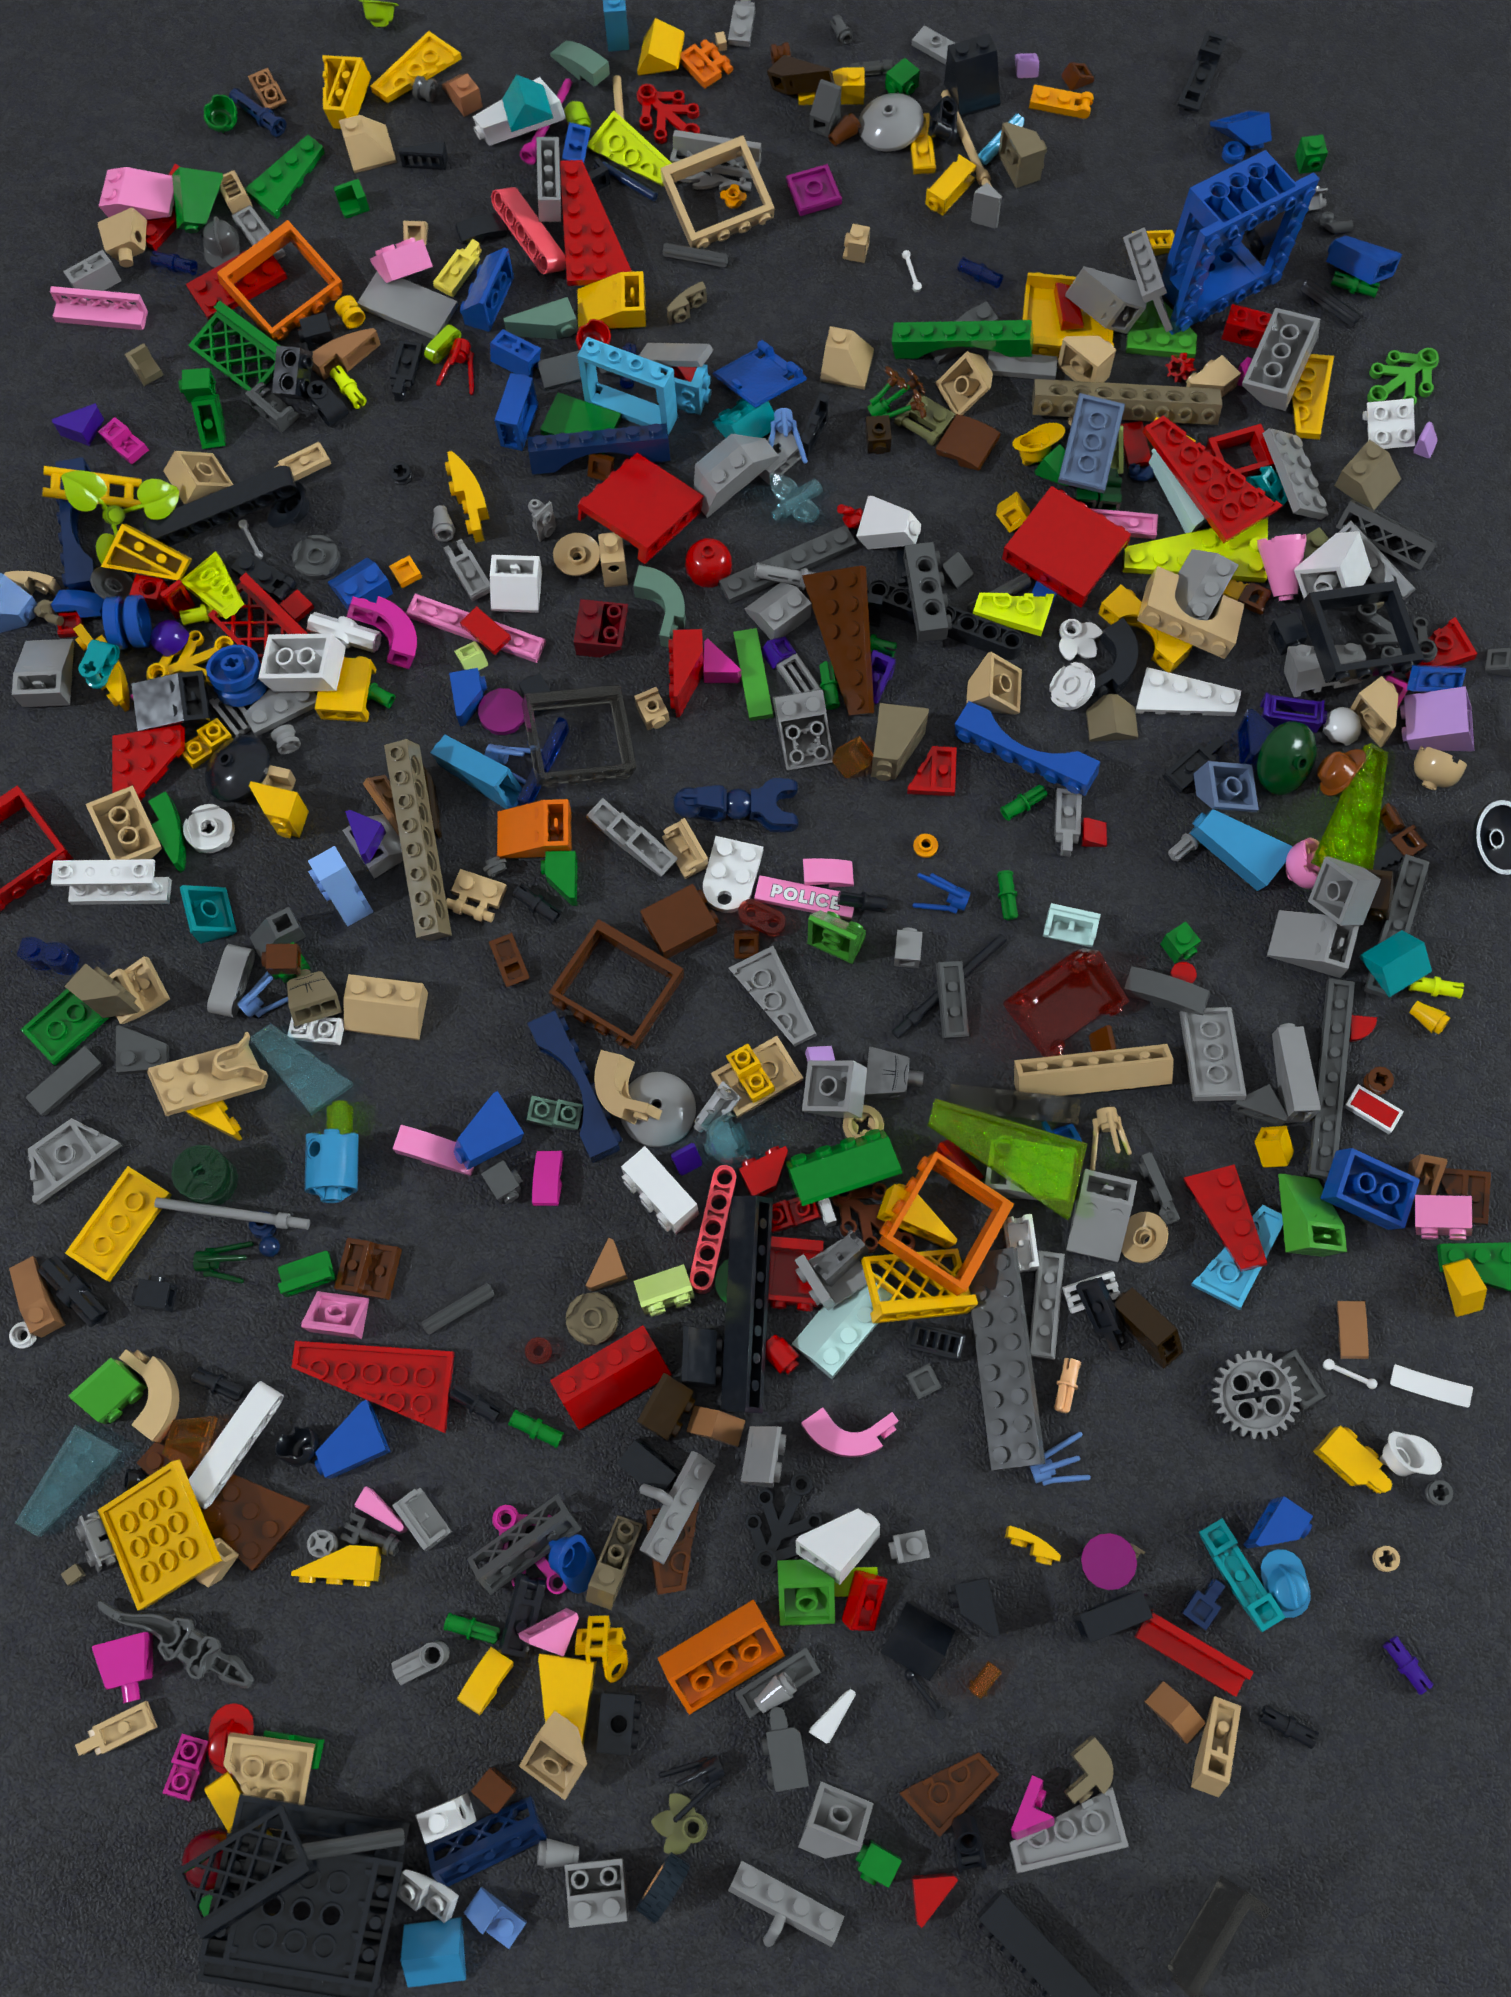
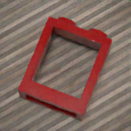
[1205,424,1276,477]

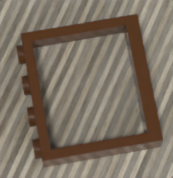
[549,919,684,1050]

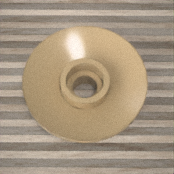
[553,533,600,576]
[1121,1212,1168,1263]

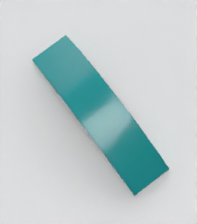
[1199,1518,1286,1632]

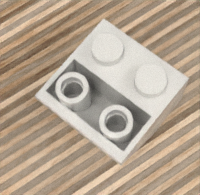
[490,555,542,613]

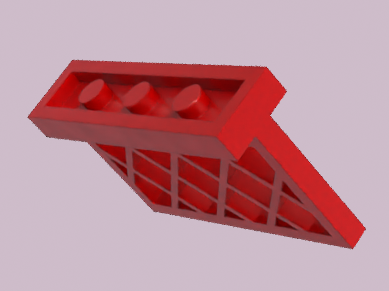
[208,572,308,664]

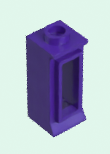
[1258,693,1327,733]

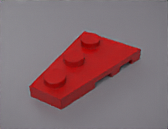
[1405,617,1477,680]

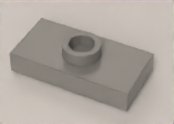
[912,25,954,65]

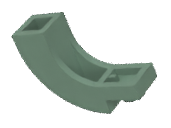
[633,565,686,648]

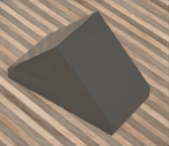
[1231,1084,1288,1126]

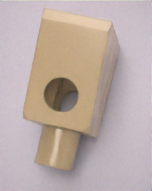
[98,207,147,267]
[598,532,628,587]

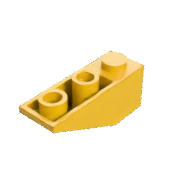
[185,1100,242,1141]
[291,1545,382,1587]

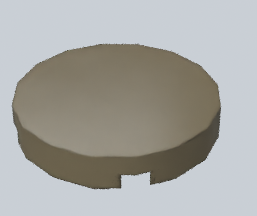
[566,1292,618,1346]

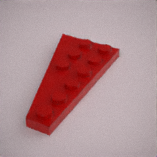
[560,160,632,286]
[291,1341,455,1434]

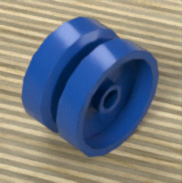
[102,595,152,650]
[206,645,267,707]

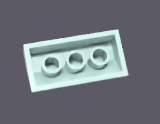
[791,1272,898,1379]

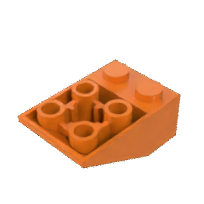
[497,799,571,858]

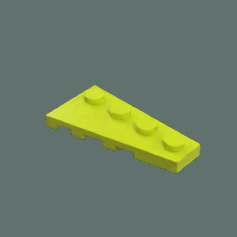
[180,551,244,619]

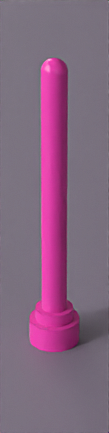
[520,78,573,164]

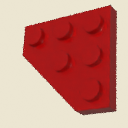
[112,724,185,802]

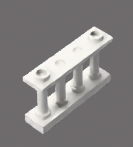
[51,859,172,905]

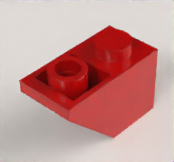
[739,1146,788,1197]

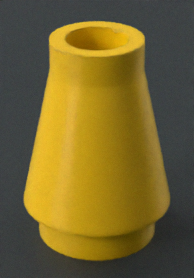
[1409,1001,1451,1035]

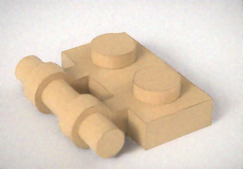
[446,869,507,923]

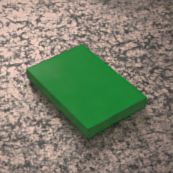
[540,392,622,455]
[20,989,110,1066]

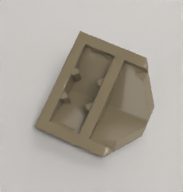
[1086,694,1138,742]

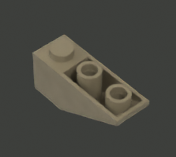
[586,1515,643,1610]

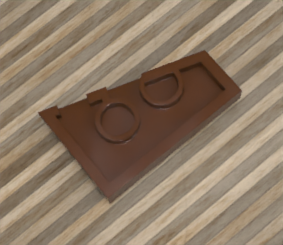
[645,1502,700,1595]
[899,1752,999,1837]

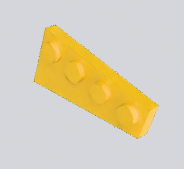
[371,31,462,103]

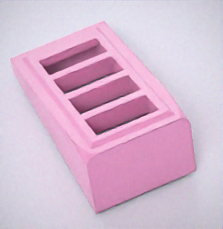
[354,1486,408,1533]

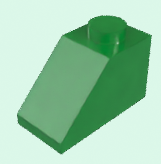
[191,394,226,449]
[541,851,578,906]

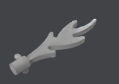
[679,172,752,191]

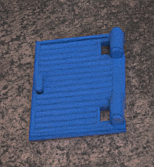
[712,340,807,408]

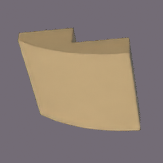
[109,957,170,1024]

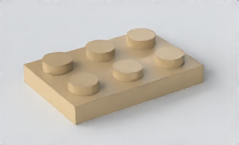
[711,1036,803,1118]

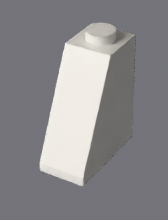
[856,496,921,549]
[796,1509,880,1585]

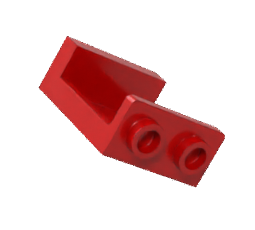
[768,1236,824,1311]

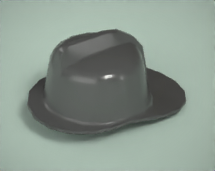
[203,216,240,268]

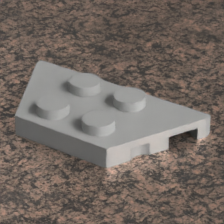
[28,1118,122,1205]

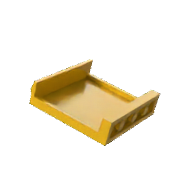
[1022,272,1114,360]

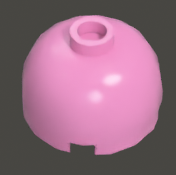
[1285,837,1330,889]

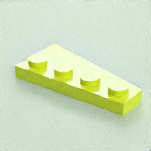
[587,110,672,187]

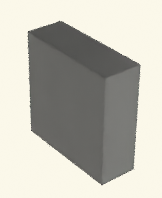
[905,1363,942,1400]

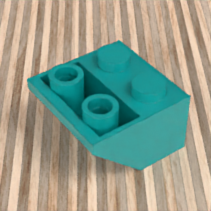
[712,398,774,438]

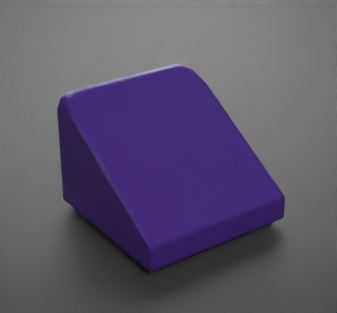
[761,636,796,669]
[671,1143,702,1176]

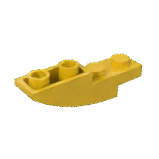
[445,451,490,543]
[73,624,130,712]

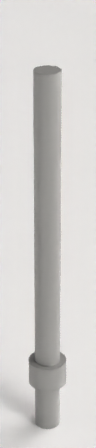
[154,1197,310,1230]

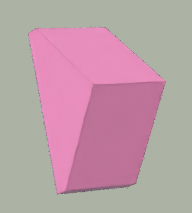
[518,1608,579,1657]

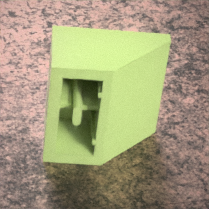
[634,1264,695,1317]

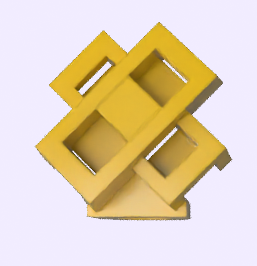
[575,1615,628,1683]

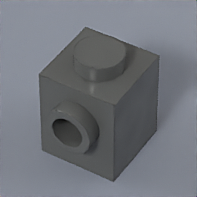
[481,1160,523,1205]

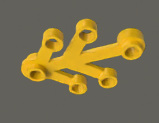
[146,630,235,686]

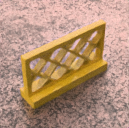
[861,1248,978,1324]

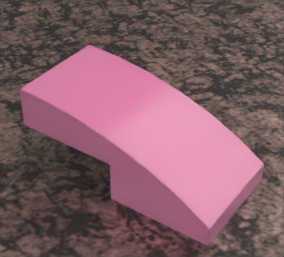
[803,858,854,888]

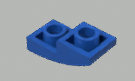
[51,590,104,618]

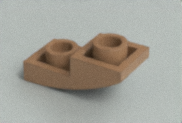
[248,68,287,110]
[1337,1301,1369,1359]

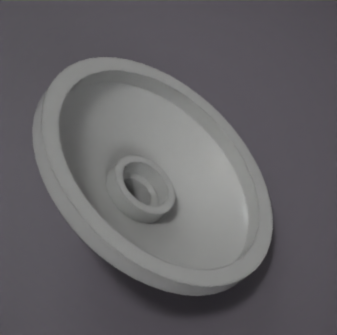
[859,93,924,152]
[620,1072,696,1148]

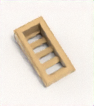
[219,170,253,215]

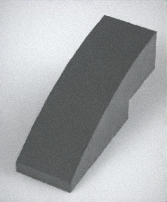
[1124,966,1210,1016]

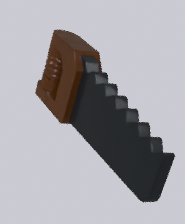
[1355,824,1428,870]

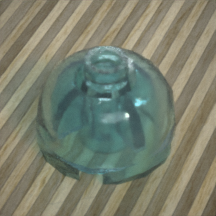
[704,1112,751,1165]

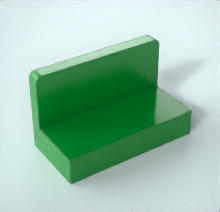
[278,1251,337,1297]

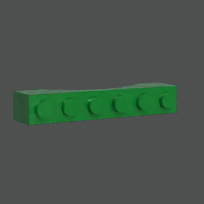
[892,320,1034,359]

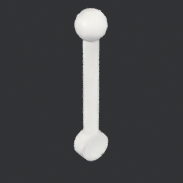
[902,250,922,292]
[1323,1359,1377,1389]

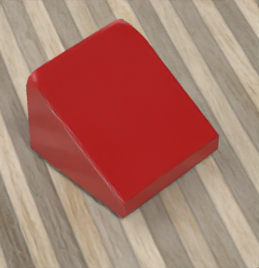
[1081,818,1107,847]

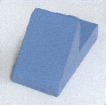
[464,1887,527,1949]

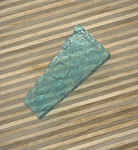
[250,1023,353,1116]

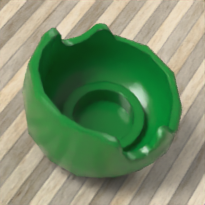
[203,95,237,133]

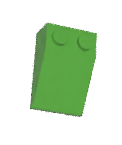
[807,910,866,964]

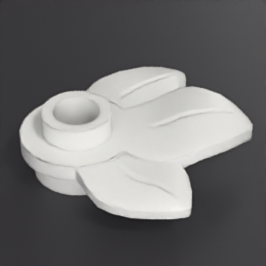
[1059,619,1102,661]

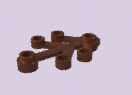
[830,1183,915,1253]

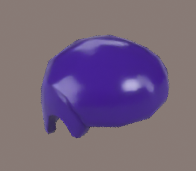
[150,620,189,656]

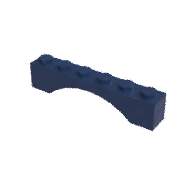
[528,423,671,475]
[56,457,98,593]
[527,1010,622,1163]

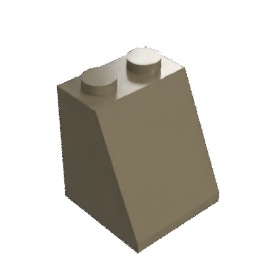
[871,703,929,781]

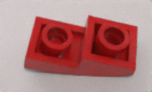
[771,1197,822,1233]

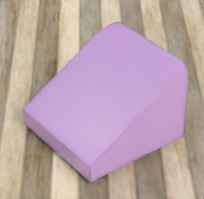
[1015,53,1039,78]
[1413,422,1437,458]

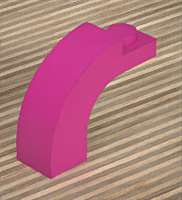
[347,596,417,669]

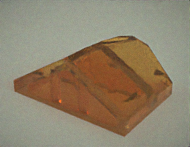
[162,1416,218,1471]

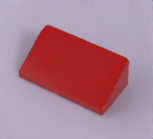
[1054,282,1084,331]
[937,1139,984,1181]
[842,1570,888,1631]

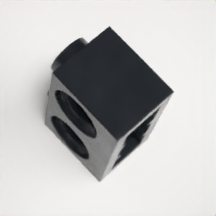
[272,346,313,399]

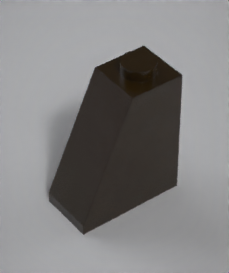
[1114,1287,1183,1369]

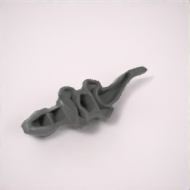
[98,1601,254,1688]

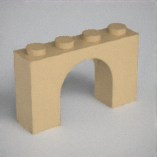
[1137,566,1244,659]

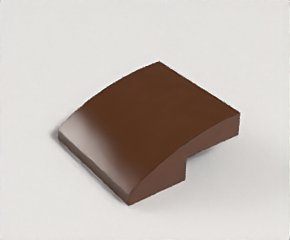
[935,414,1001,471]
[334,1238,402,1300]

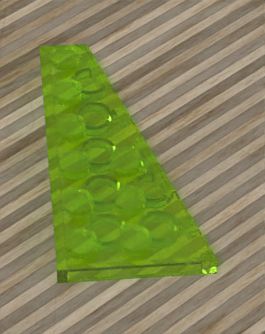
[1311,743,1388,869]
[927,1098,1087,1220]

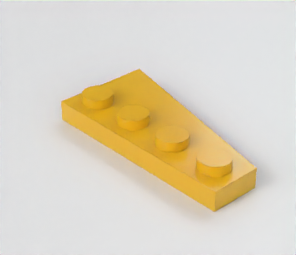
[1291,354,1334,440]

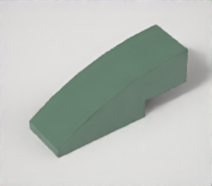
[550,41,610,87]

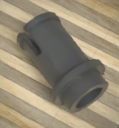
[830,15,853,44]

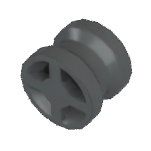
[413,75,437,103]

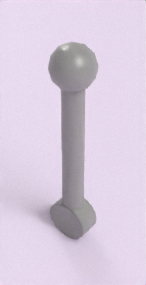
[238,519,263,560]

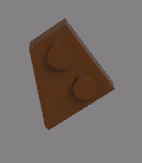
[1441,1168,1491,1226]

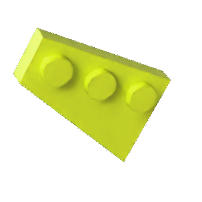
[973,593,1054,636]

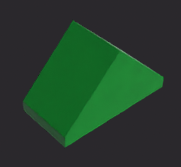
[1034,444,1069,487]

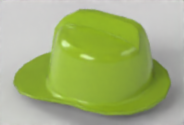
[359,0,399,27]

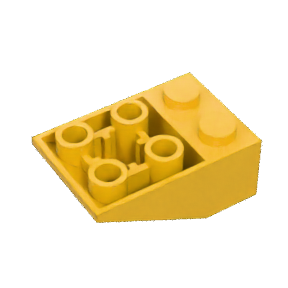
[577,271,646,329]

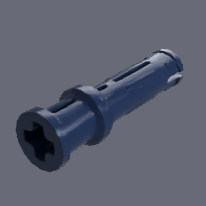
[229,88,286,137]

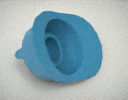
[1260,1549,1310,1618]

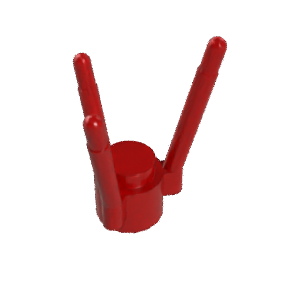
[436,338,474,395]

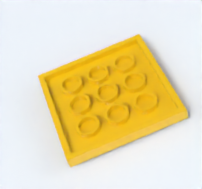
[98,1460,222,1611]

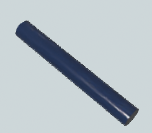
[602,161,658,202]

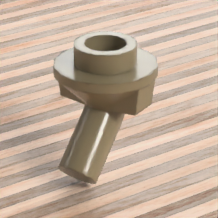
[34,600,64,626]

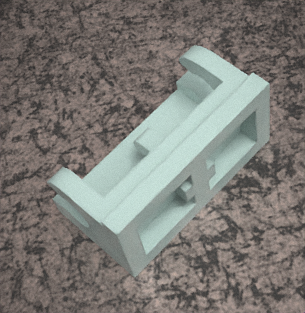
[1043,903,1101,948]

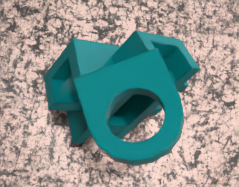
[1246,466,1288,508]

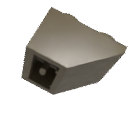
[64,963,141,1018]

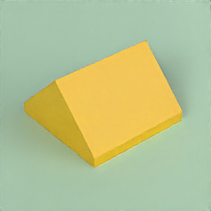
[637,18,685,75]

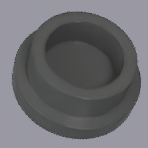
[483,856,507,877]

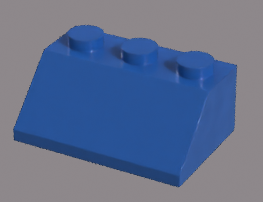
[460,248,514,332]

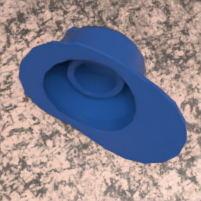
[548,1534,597,1594]

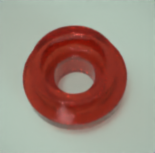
[525,1337,552,1364]

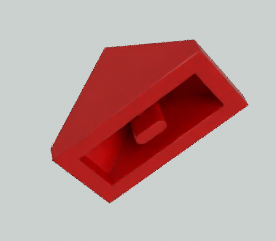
[912,1873,958,1928]

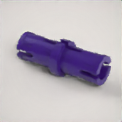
[1383,1636,1434,1695]

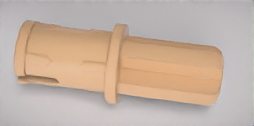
[1054,1358,1081,1413]

